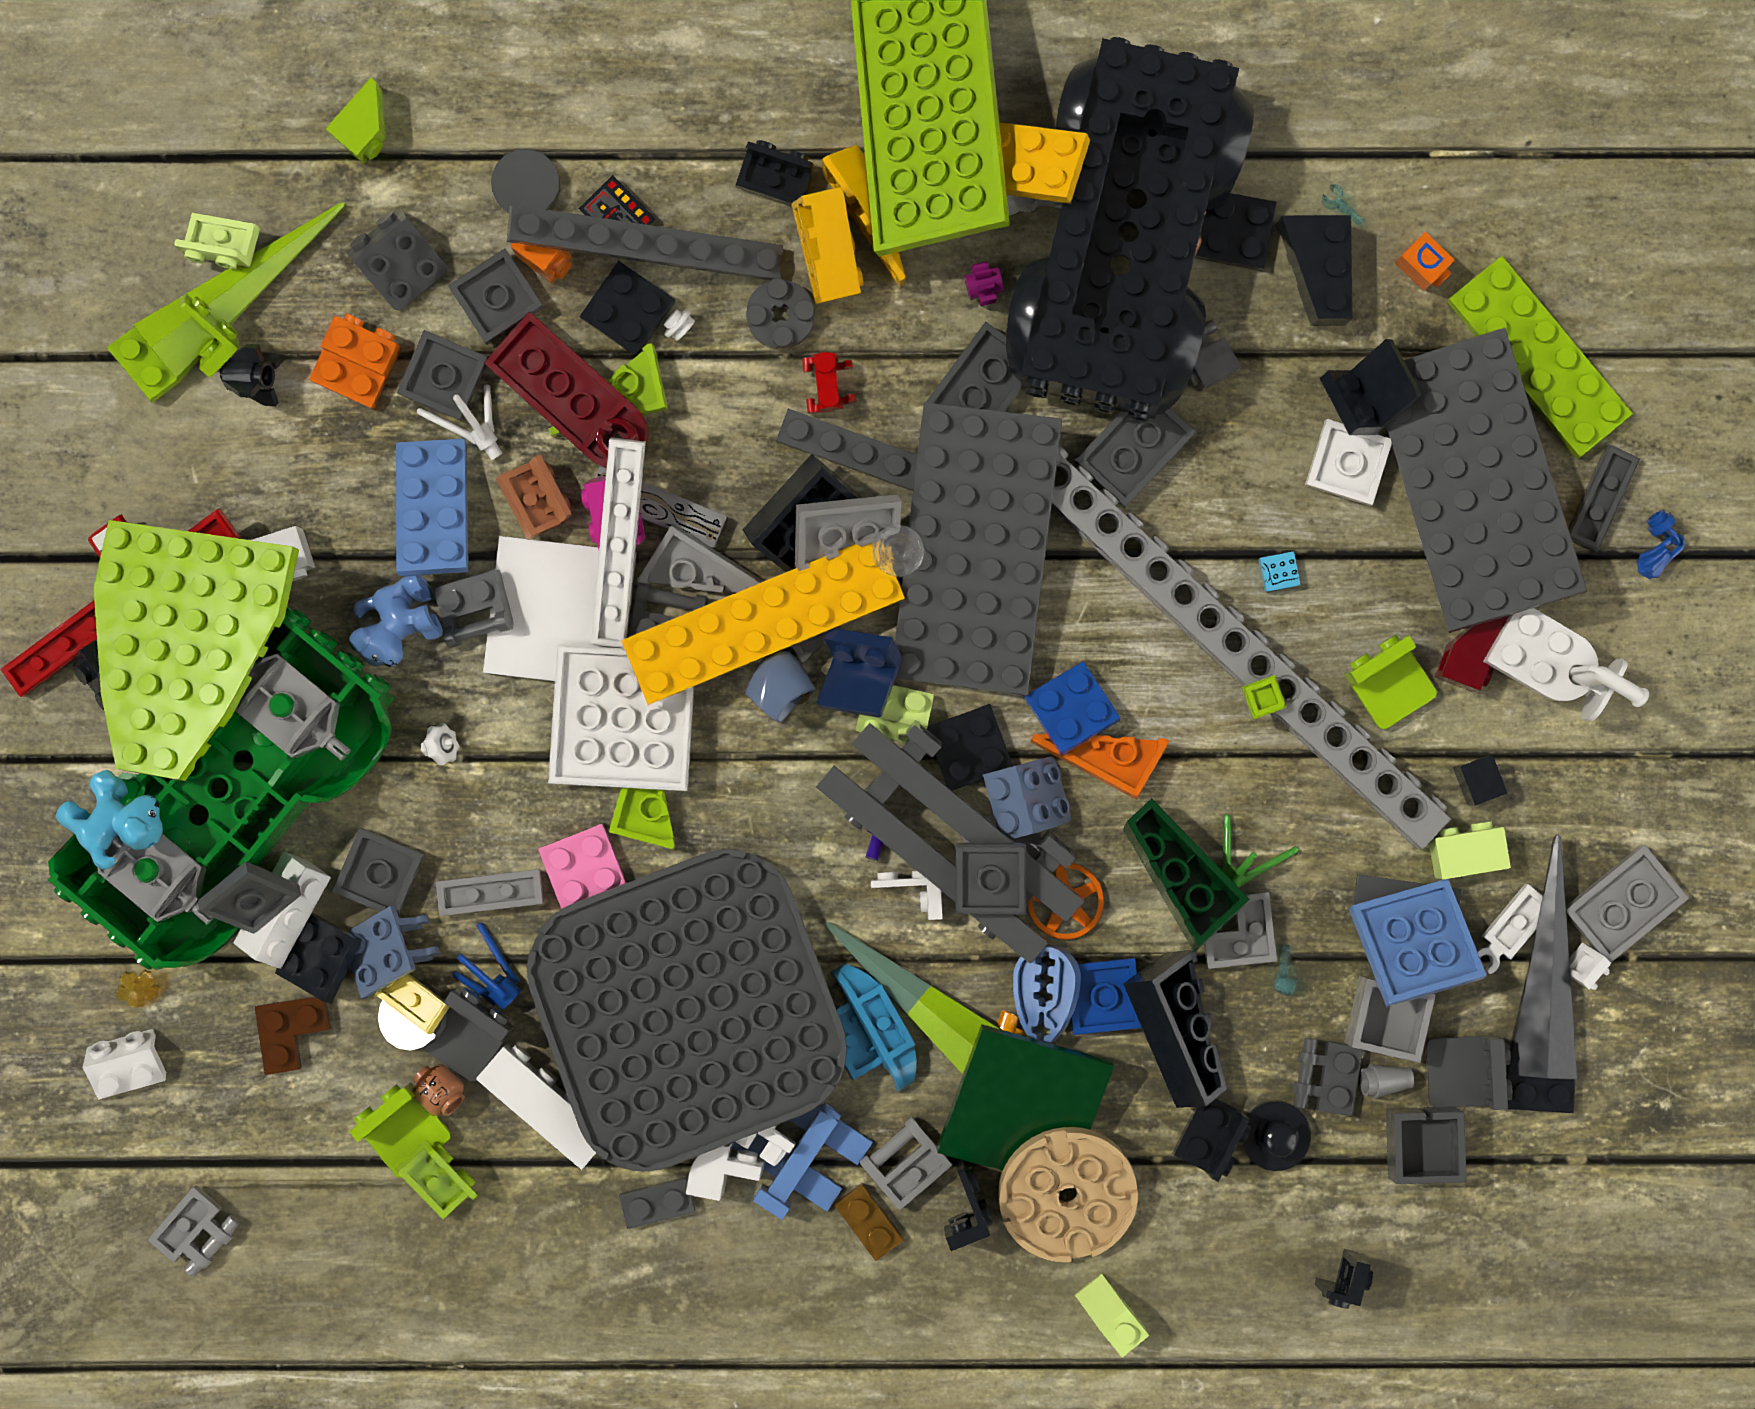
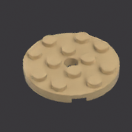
[998,1127,1138,1262]

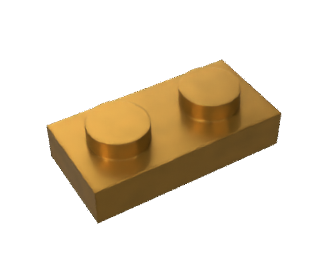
[834,1183,903,1261]

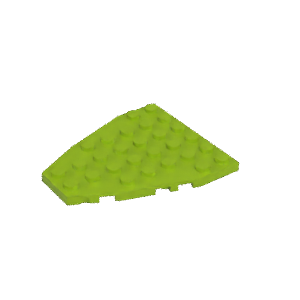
[94,520,299,781]

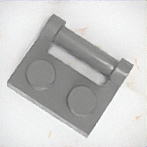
[859,1116,952,1211]

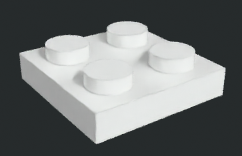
[1305,419,1392,506]

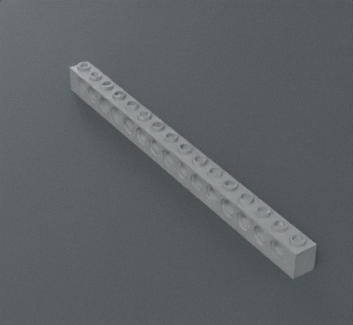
[1051,445,1451,849]

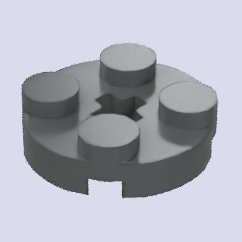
[746,278,815,349]

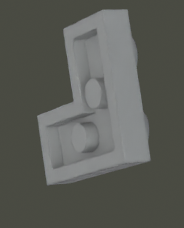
[1204,892,1277,969]

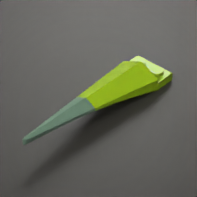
[826,922,1002,1074]

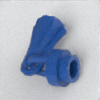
[1637,509,1685,579]

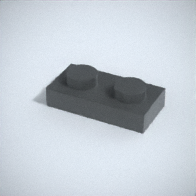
[619,1177,695,1229]

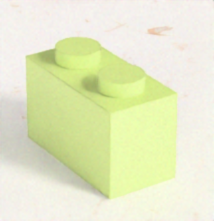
[1429,821,1511,880]

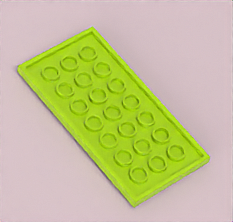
[851,0,1010,257]

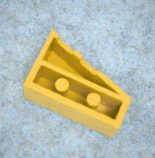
[791,186,864,305]

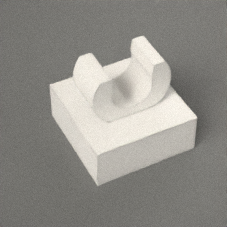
[1569,943,1611,990]

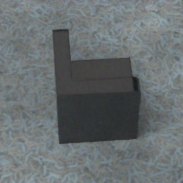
[1453,755,1507,806]

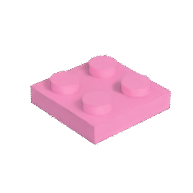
[538,823,627,909]

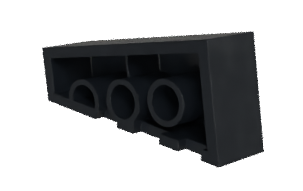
[1123,949,1227,1108]

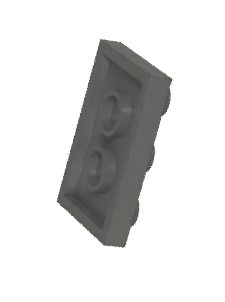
[926,321,1022,412]
[1075,408,1196,509]

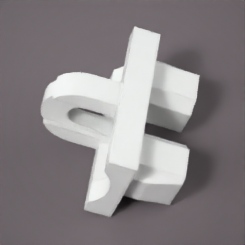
[735,1125,797,1166]

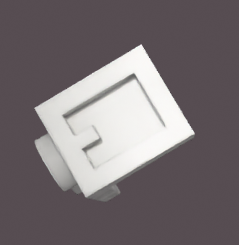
[871,871,942,920]

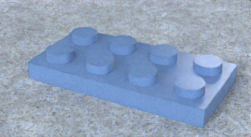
[396,438,468,576]

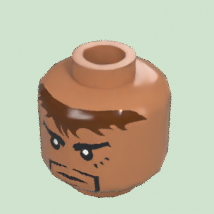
[413,1064,465,1116]

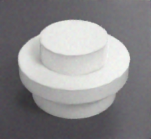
[664,309,695,341]

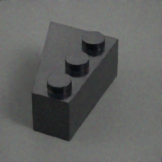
[1275,215,1353,326]

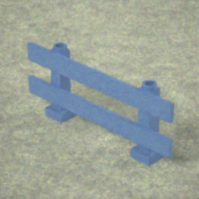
[732,1103,873,1220]

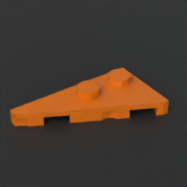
[1031,733,1169,800]

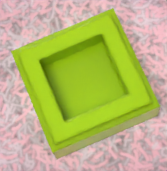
[1241,675,1287,720]

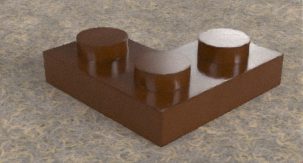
[255,996,331,1075]

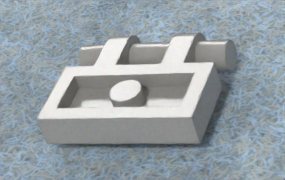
[148,1185,240,1277]

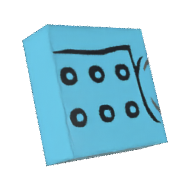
[1258,551,1301,592]

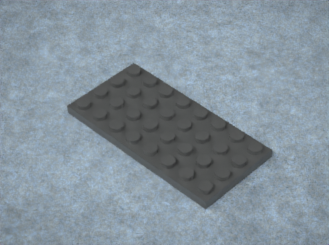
[1387,328,1587,633]
[895,402,1062,695]

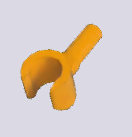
[997,1010,1027,1037]

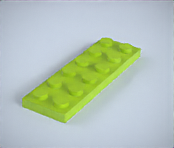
[1446,256,1633,459]

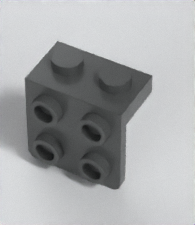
[347,209,447,310]
[423,988,514,1082]
[1426,1035,1512,1110]

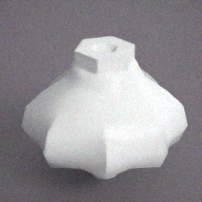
[421,723,460,765]

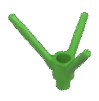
[1222,814,1299,888]

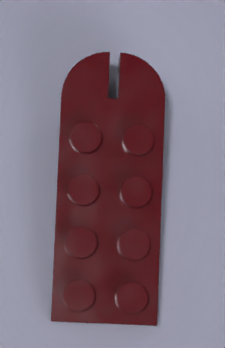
[484,311,649,469]

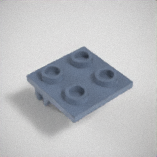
[347,906,441,999]

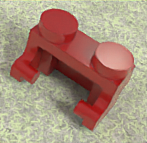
[802,352,856,414]

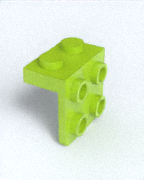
[1343,634,1437,729]
[349,1082,451,1178]

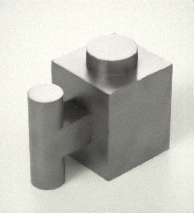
[1189,319,1241,392]

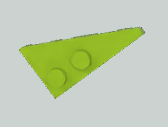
[548,343,668,437]
[609,788,675,850]

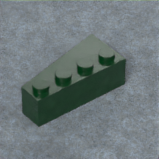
[1123,798,1250,953]

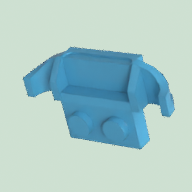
[830,964,917,1092]

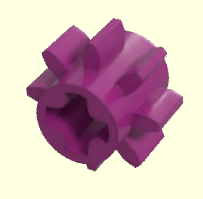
[964,261,1004,306]

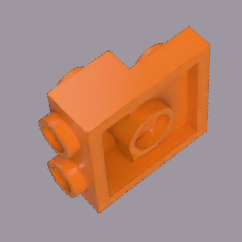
[309,313,402,410]

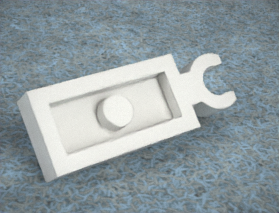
[1476,884,1542,974]

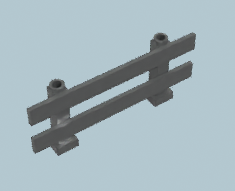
[816,720,1084,964]

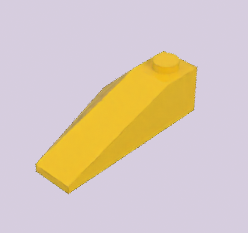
[822,145,906,288]

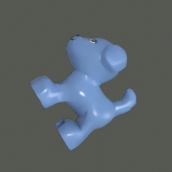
[349,575,443,667]

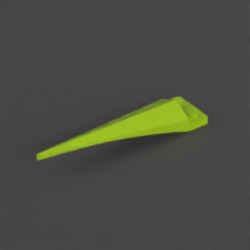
[106,202,346,403]

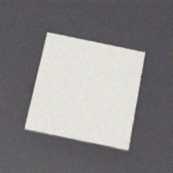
[483,536,637,681]
[548,645,694,791]

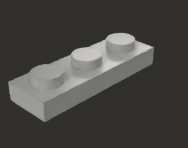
[436,869,544,916]

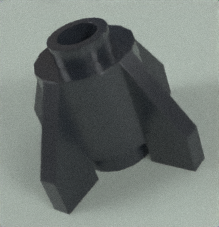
[220,344,284,407]

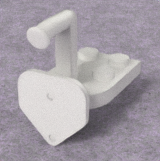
[1483,608,1649,722]

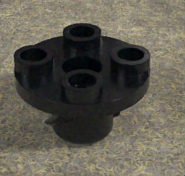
[1242,1100,1311,1171]

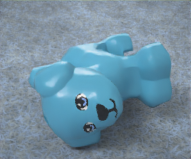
[56,770,163,870]

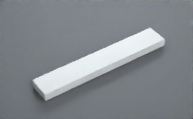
[591,437,646,648]

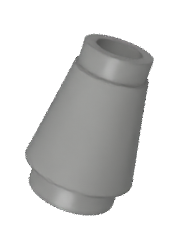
[1359,1064,1414,1099]

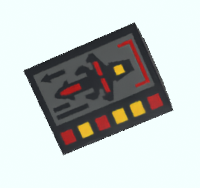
[578,175,655,225]

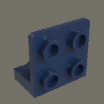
[817,628,903,717]

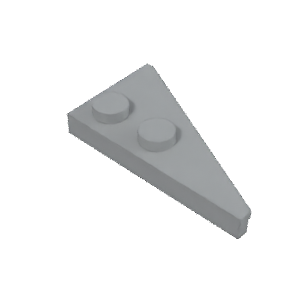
[637,524,764,593]

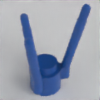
[452,923,522,1010]

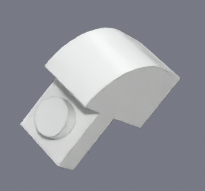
[686,1142,765,1201]

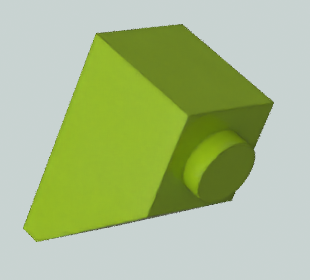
[326,77,386,164]

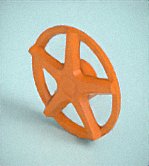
[1027,863,1104,940]

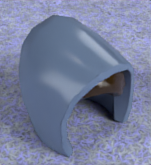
[744,650,816,723]

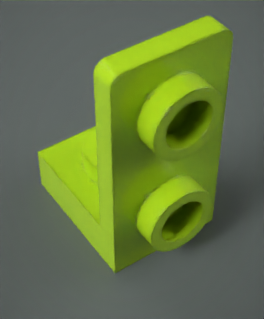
[180,293,239,378]

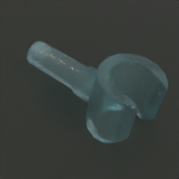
[1322,184,1364,226]
[1273,945,1297,995]

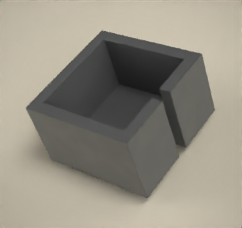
[1386,1107,1466,1184]

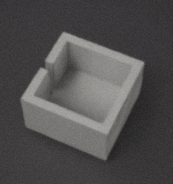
[1344,975,1436,1063]

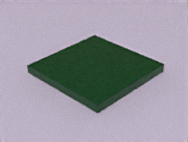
[936,1024,1114,1171]

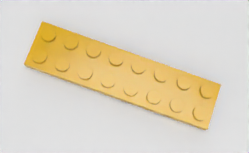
[621,540,905,706]

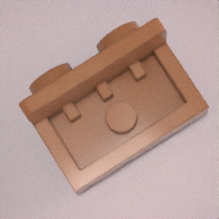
[496,455,572,540]

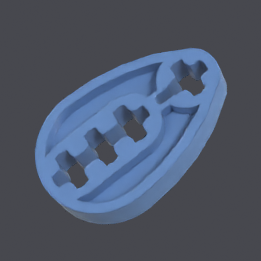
[1013,945,1081,1044]

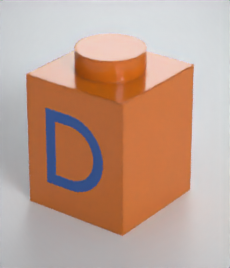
[1395,231,1455,291]

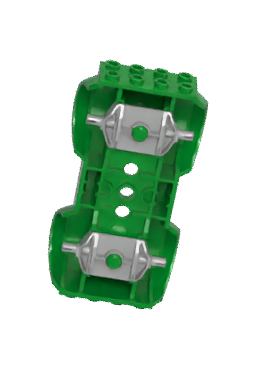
[48,606,396,970]

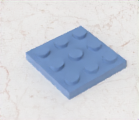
[1349,879,1487,1007]

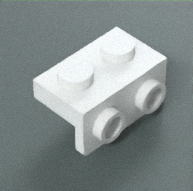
[83,1029,167,1100]

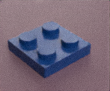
[1025,661,1120,756]
[1071,958,1142,1035]

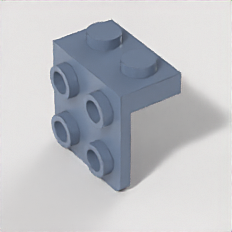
[983,756,1071,839]

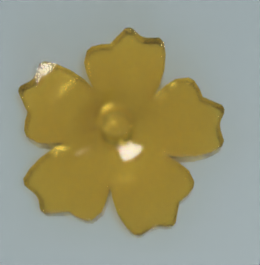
[115,969,159,1008]

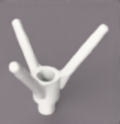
[417,384,503,460]

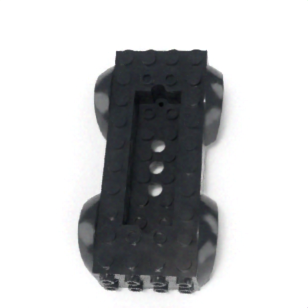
[1006,37,1254,422]

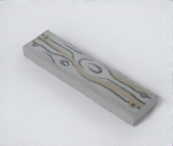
[595,466,728,549]

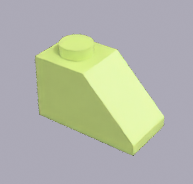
[1075,1273,1149,1358]

